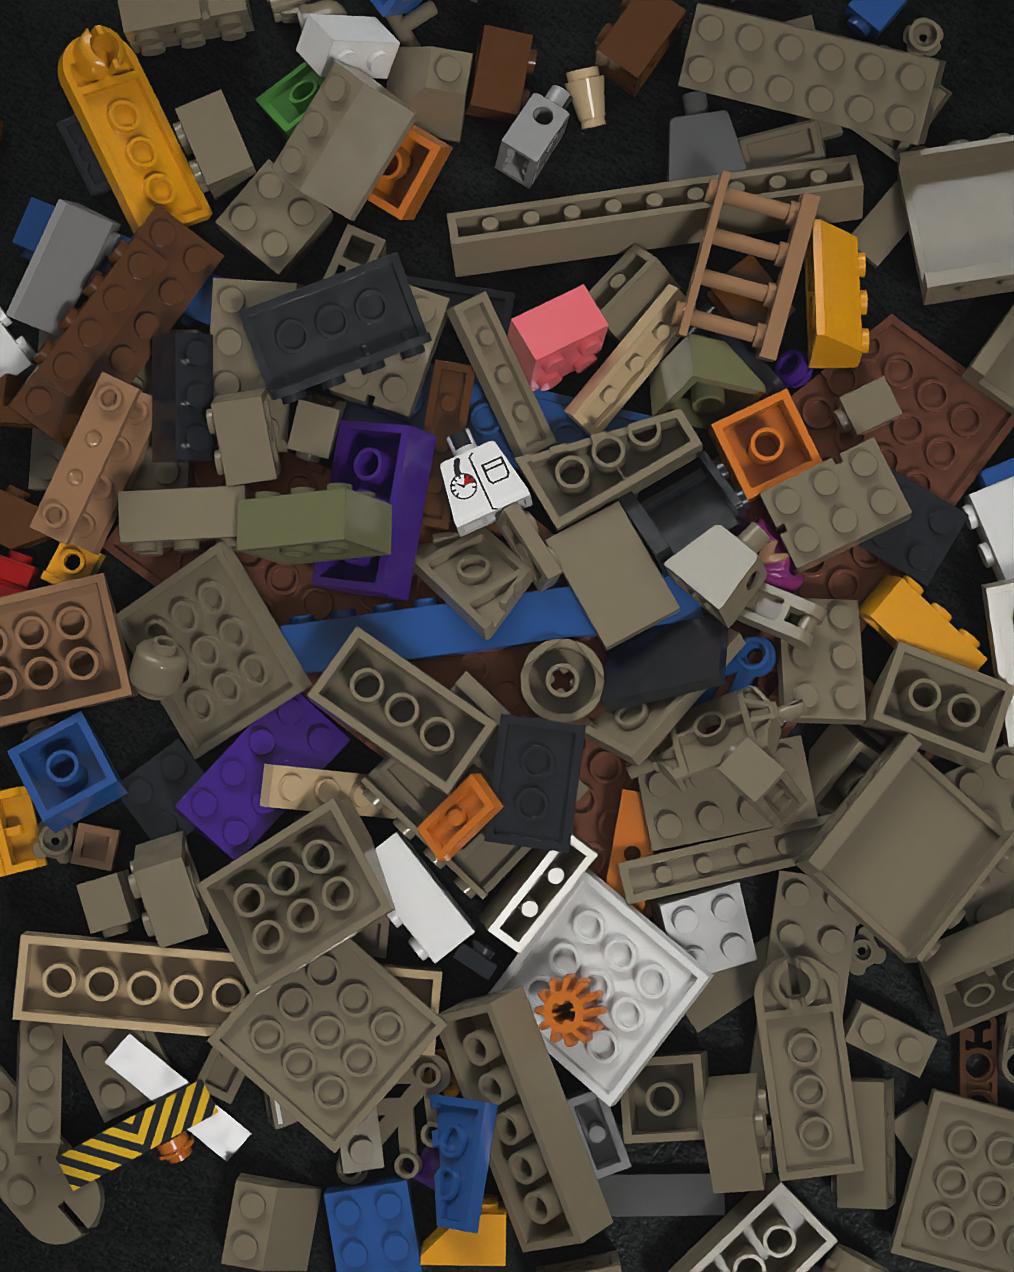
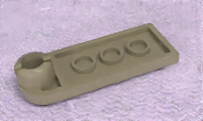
[754,956,864,1181]
[0,1065,105,1245]

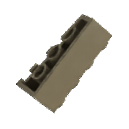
[515,409,702,534]

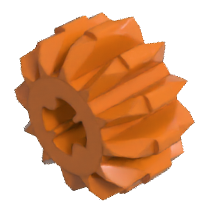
[533,973,608,1047]

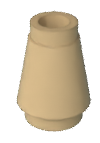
[564,66,606,129]

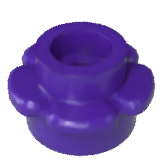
[775,349,813,388]

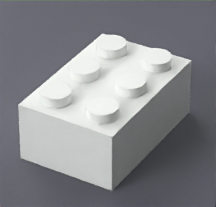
[375,830,476,963]

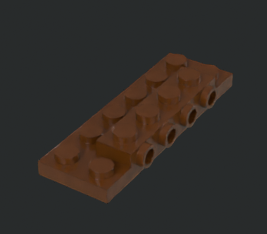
[7,204,224,449]

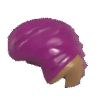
[756,517,803,593]

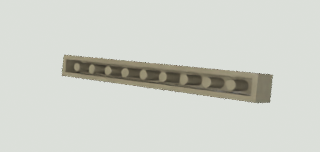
[447,155,864,277]

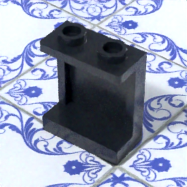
[617,450,751,578]

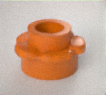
[156,1130,194,1164]

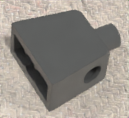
[667,91,747,182]

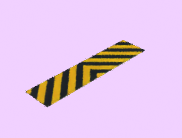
[56,1079,219,1191]

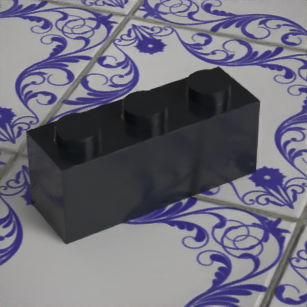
[152,332,214,464]

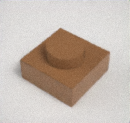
[70,822,121,871]

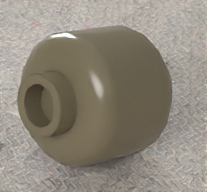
[129,635,188,700]

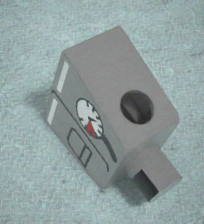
[495,85,573,189]

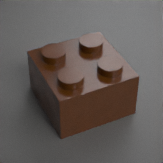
[593,0,686,97]

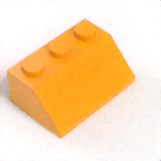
[804,219,869,368]

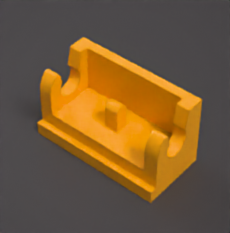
[0,786,48,877]

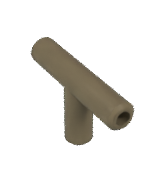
[385,0,438,47]

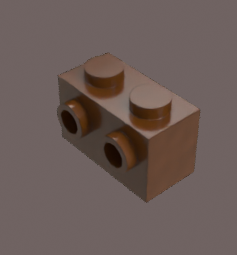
[464,25,537,124]

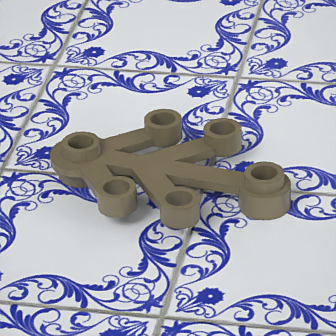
[336,1053,452,1184]

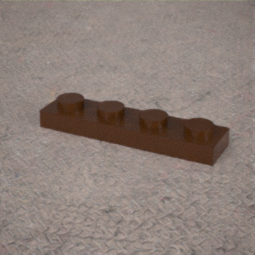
[421,359,475,531]

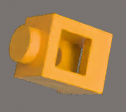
[40,542,106,584]

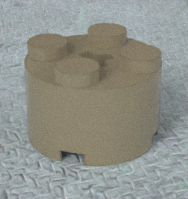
[520,639,605,723]

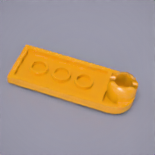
[58,25,213,234]

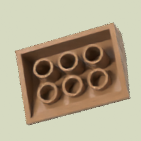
[0,573,138,728]

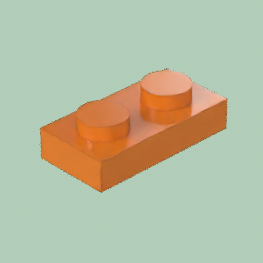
[417,773,504,861]

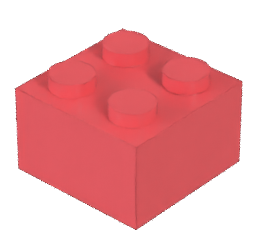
[507,284,609,391]

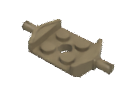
[625,685,809,792]

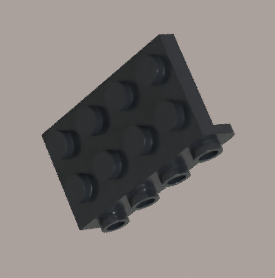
[237,252,432,405]

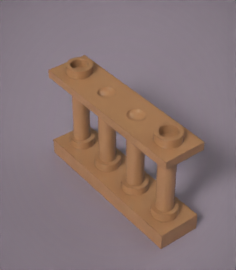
[671,170,821,362]
[29,372,152,555]

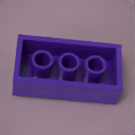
[311,420,437,601]
[174,694,350,862]

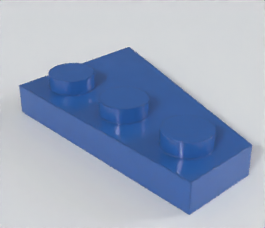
[430,1094,498,1233]

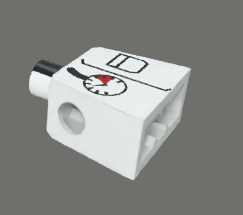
[440,429,533,537]

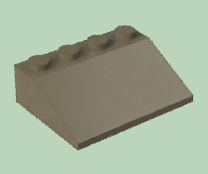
[196,798,395,996]

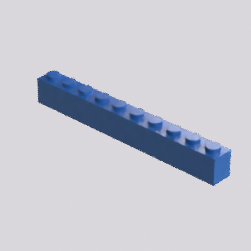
[280,574,703,676]

